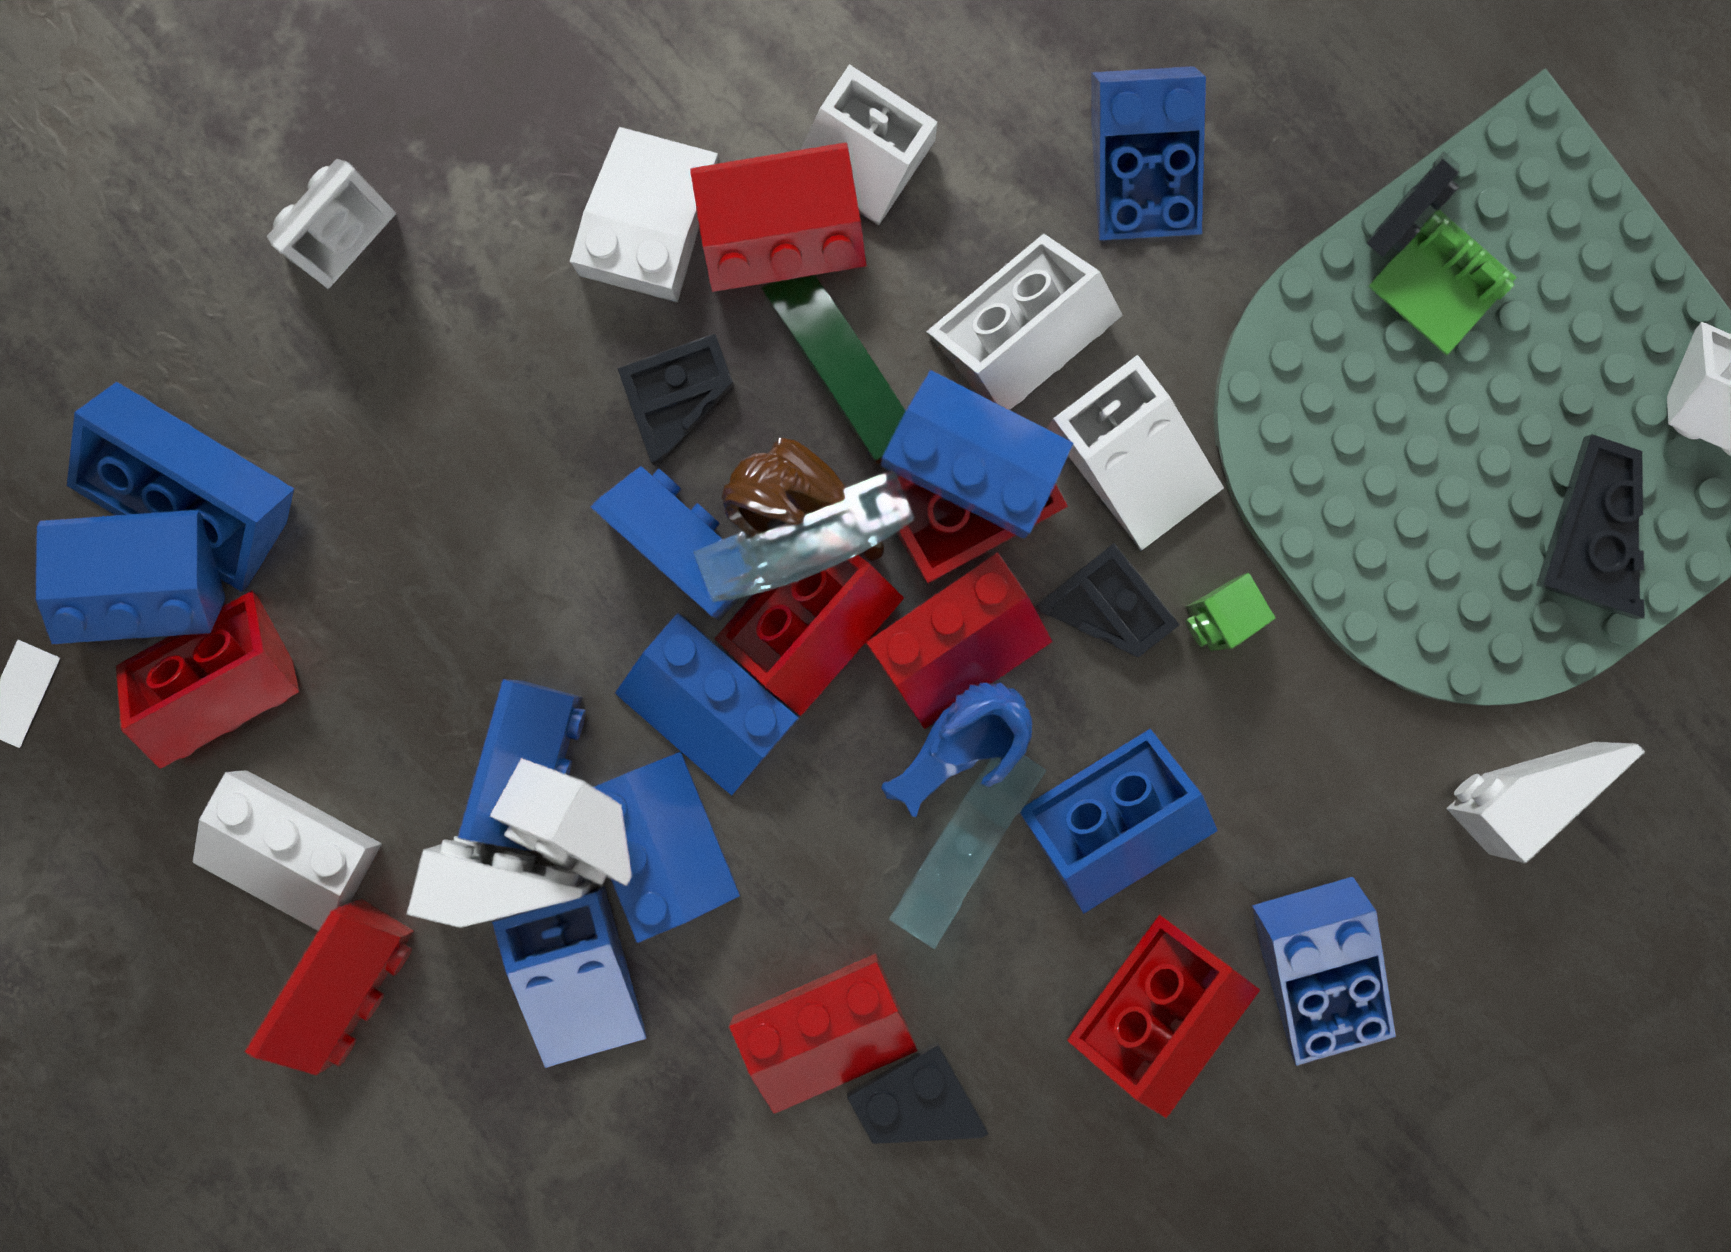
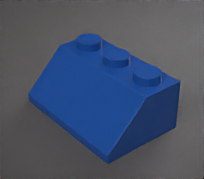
[881,370,1073,539]
[591,466,761,621]
[36,510,226,644]
[615,613,800,796]
[458,679,586,851]
[1018,729,1218,914]
[593,752,740,943]

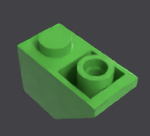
[1185,573,1275,651]

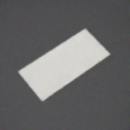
[0,640,60,748]

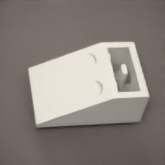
[1047,355,1224,551]
[407,836,597,927]

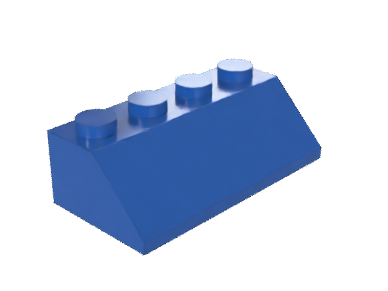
[67,382,294,592]

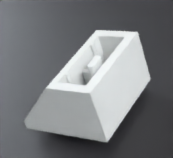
[801,64,938,225]
[490,758,632,886]

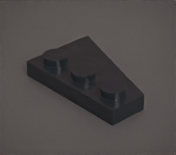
[1536,434,1645,619]

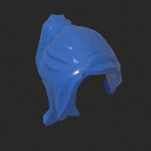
[881,682,1032,817]

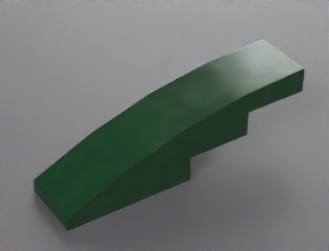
[761,275,906,465]

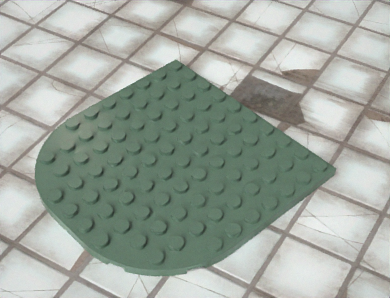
[1214,68,1731,705]

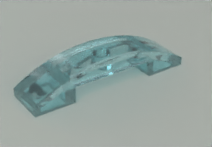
[693,470,914,602]
[889,755,1047,949]

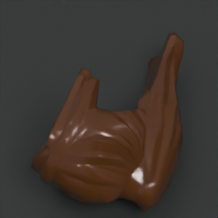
[721,438,884,561]

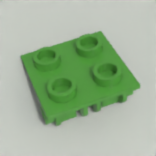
[1368,209,1517,356]

